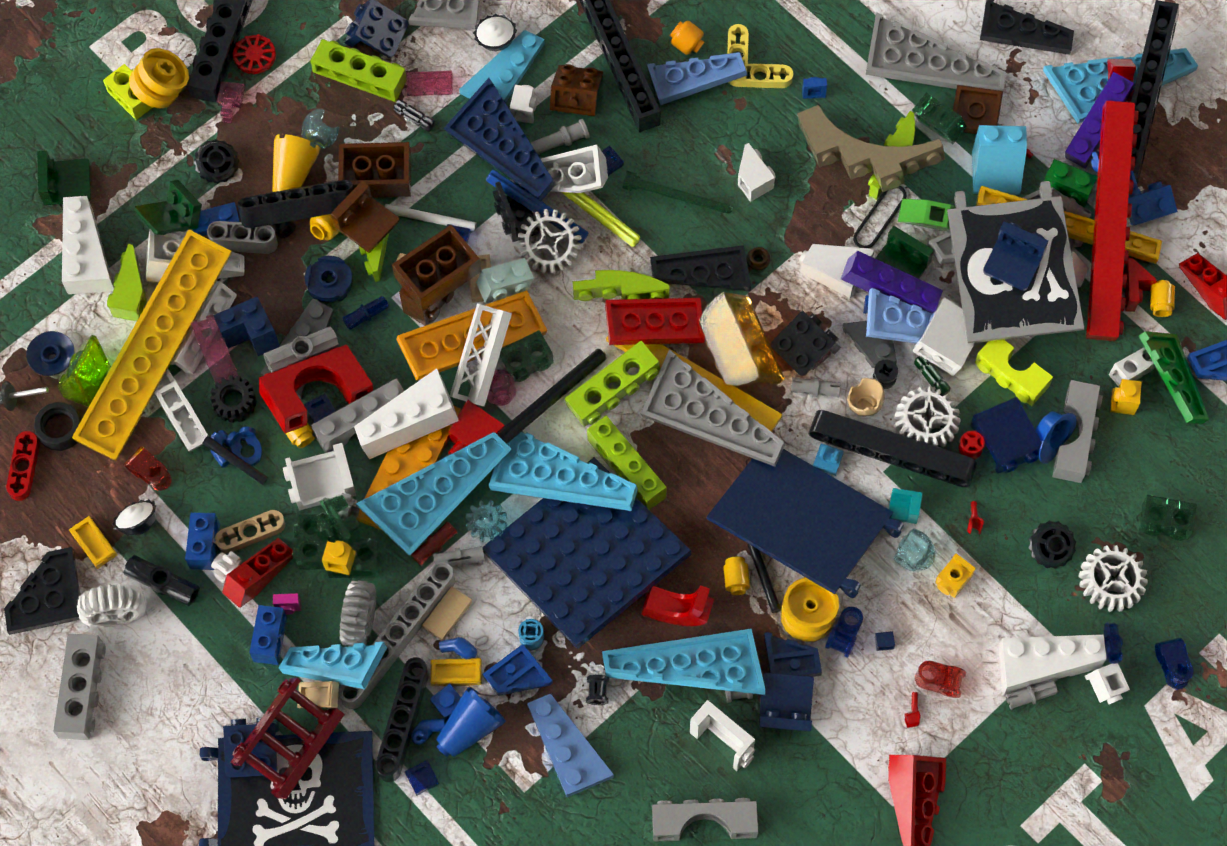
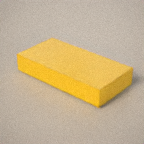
[69,516,118,569]
[431,658,482,686]

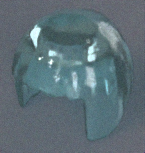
[301,109,339,150]
[893,528,936,572]

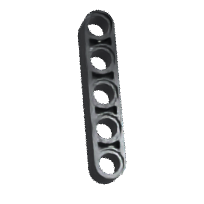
[238,180,354,228]
[376,657,429,782]

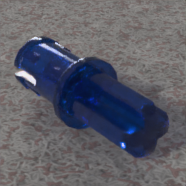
[342,296,389,331]
[1103,622,1123,664]

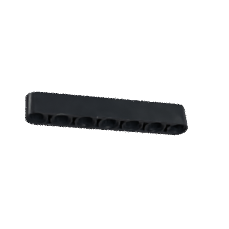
[808,410,977,487]

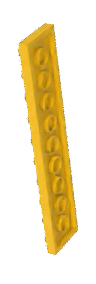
[72,230,232,461]

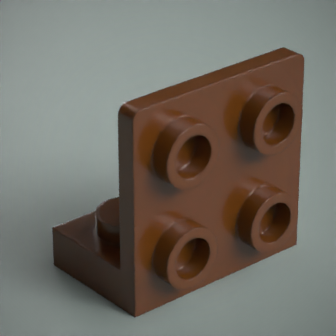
[550,64,603,116]
[331,181,400,253]

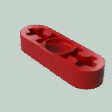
[6,431,40,501]

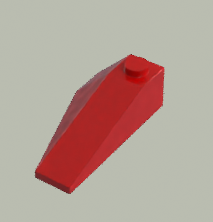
[888,755,946,846]

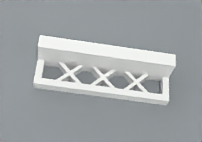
[170,281,237,374]
[450,303,512,407]

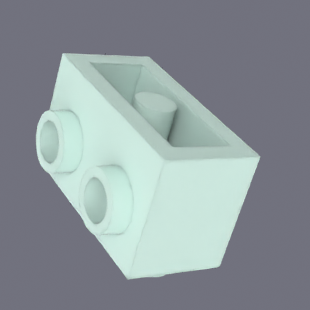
[476,258,534,303]

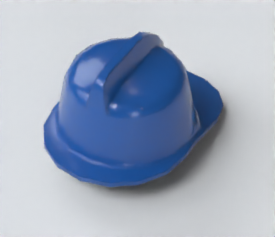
[1035,412,1077,464]

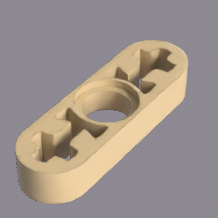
[215,510,285,553]

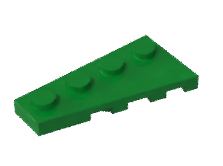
[1139,331,1209,424]

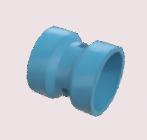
[518,619,544,650]

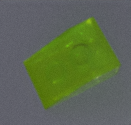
[58,335,111,407]

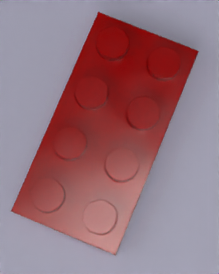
[605,298,705,345]

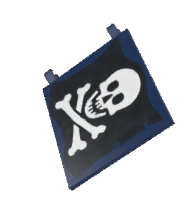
[199,731,375,846]

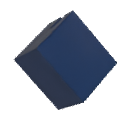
[875,631,895,651]

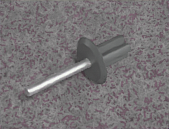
[0,381,49,411]

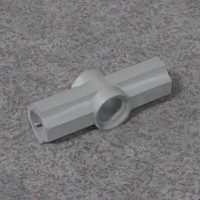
[264,326,339,372]

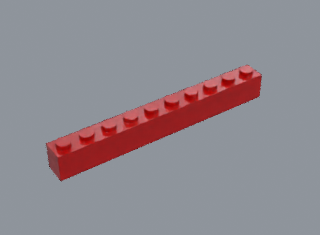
[1086,101,1138,341]

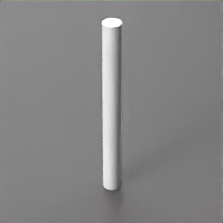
[385,204,477,232]

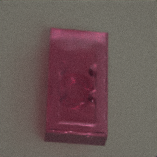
[406,71,453,96]

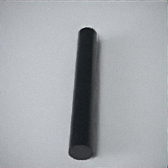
[202,436,268,485]
[748,544,781,613]

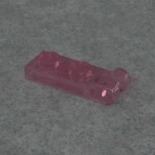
[190,314,238,384]

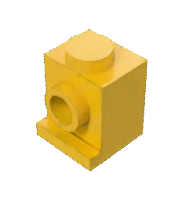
[1110,379,1141,415]
[322,541,356,575]
[935,553,976,598]

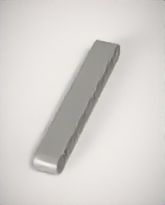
[339,562,455,709]

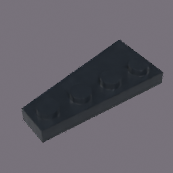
[980,0,1074,55]
[650,245,751,291]

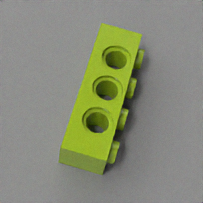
[310,39,407,102]
[564,341,660,427]
[587,415,667,510]

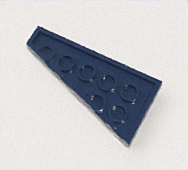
[444,78,556,202]

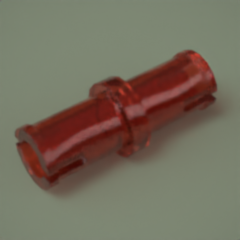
[411,522,458,566]

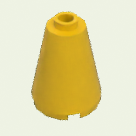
[272,134,321,192]

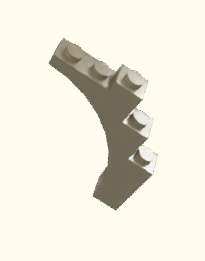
[797,105,945,192]

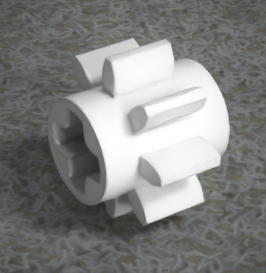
[211,551,242,583]

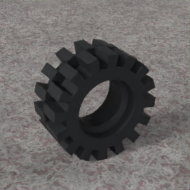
[210,375,256,423]

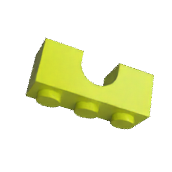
[975,339,1053,406]

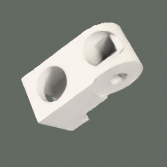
[1109,347,1155,387]

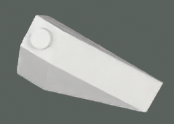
[510,145,608,193]
[145,229,244,283]

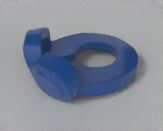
[226,427,262,466]

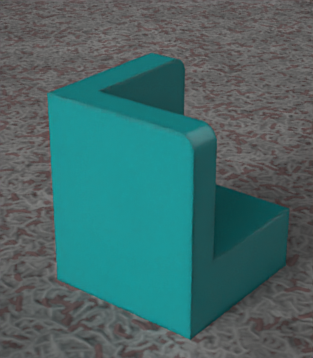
[889,488,922,524]

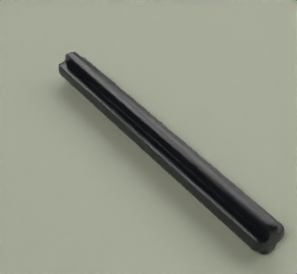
[497,349,606,444]

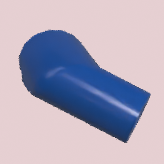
[211,430,230,468]
[439,637,477,659]
[411,718,446,745]

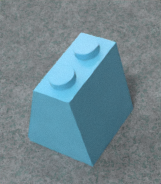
[972,125,1027,195]

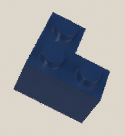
[213,296,280,356]

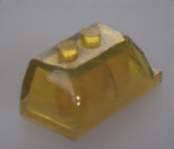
[699,292,785,386]

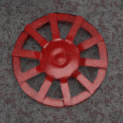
[233,34,276,74]

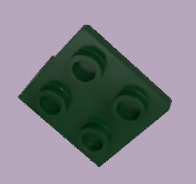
[37,150,91,206]
[134,180,202,235]
[875,226,934,279]

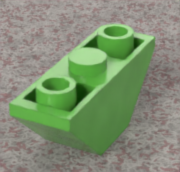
[898,198,956,232]

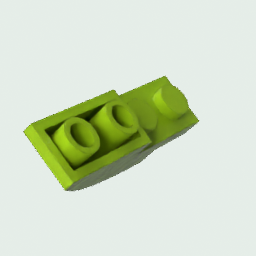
[868,111,915,200]
[572,270,669,301]

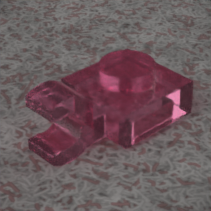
[217,81,245,123]

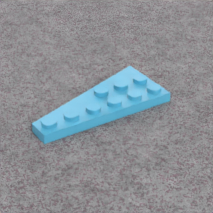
[1043,48,1198,124]
[356,432,511,556]
[489,432,638,511]
[602,629,765,695]

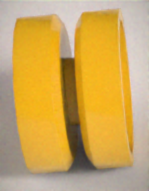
[129,48,189,108]
[781,577,839,642]

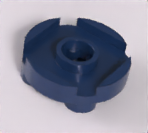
[305,256,353,302]

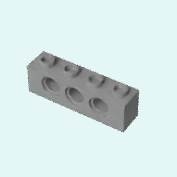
[53,633,106,740]

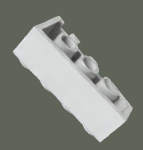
[62,196,114,294]
[354,369,459,459]
[998,635,1106,696]

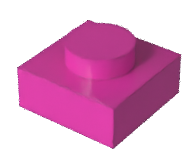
[273,593,301,615]

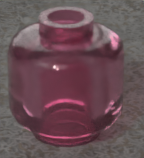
[487,369,517,406]

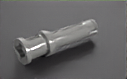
[531,119,590,154]

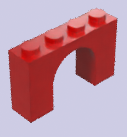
[259,344,373,434]

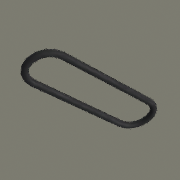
[853,186,907,248]

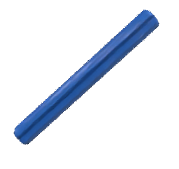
[486,170,589,243]

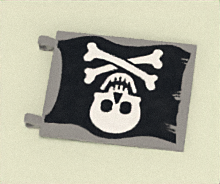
[947,181,1084,343]

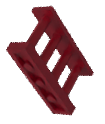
[230,678,345,799]

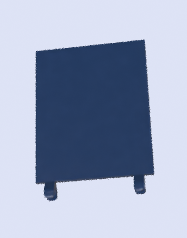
[706,449,904,598]

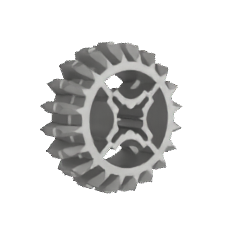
[339,580,377,647]

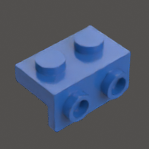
[1128,181,1178,226]

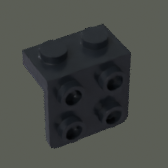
[493,181,539,242]
[771,310,841,376]

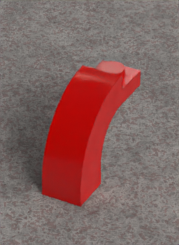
[641,585,714,626]

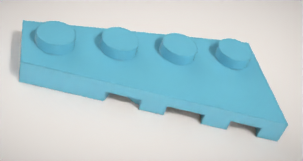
[459,30,545,103]
[279,642,387,689]

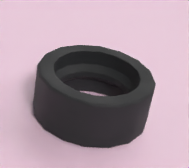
[34,402,82,451]

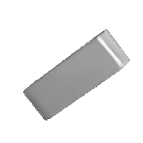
[207,221,278,254]

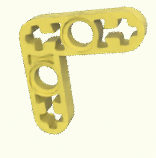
[727,24,793,88]

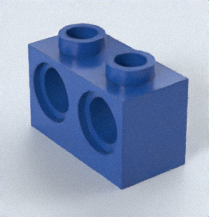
[185,512,220,570]
[249,605,287,665]

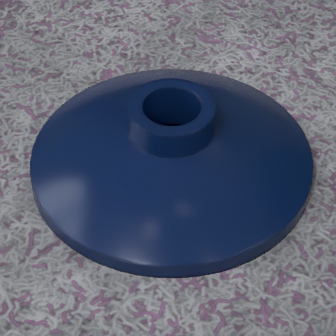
[26,331,75,376]

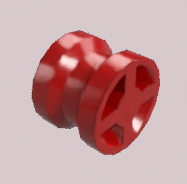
[958,431,985,460]

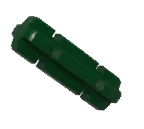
[914,356,951,397]

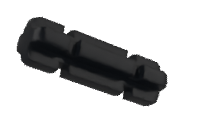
[394,99,435,131]

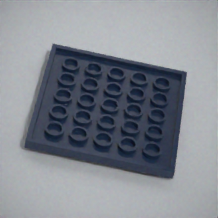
[483,457,692,649]

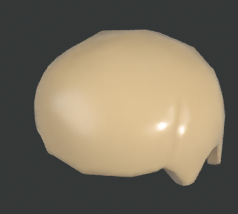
[847,378,885,416]

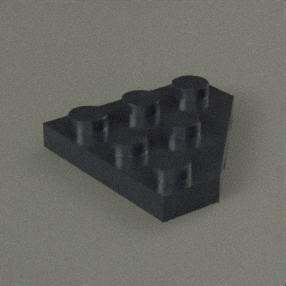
[4,547,81,635]

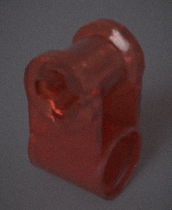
[124,446,172,491]
[915,661,966,698]

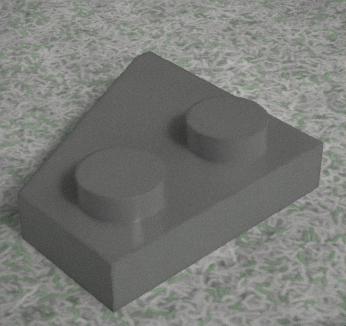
[842,321,897,368]

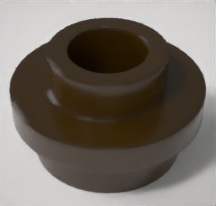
[747,247,771,270]

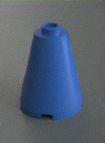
[436,686,506,757]

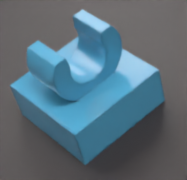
[813,443,844,476]

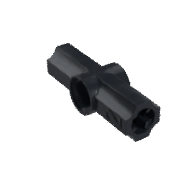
[123,555,200,606]

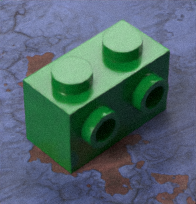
[1044,159,1097,207]

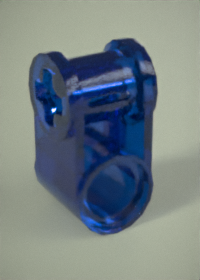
[825,606,863,658]
[1155,638,1194,690]

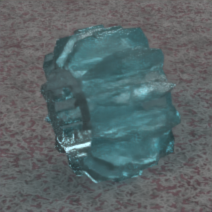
[466,500,507,543]

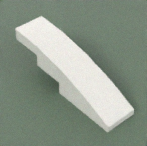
[154,369,208,452]

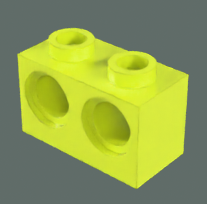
[103,64,153,120]

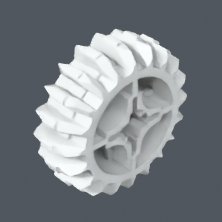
[518,209,582,273]
[894,387,961,448]
[1079,545,1148,612]
[77,583,147,627]

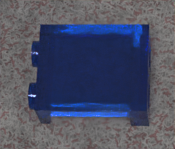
[970,397,1042,474]

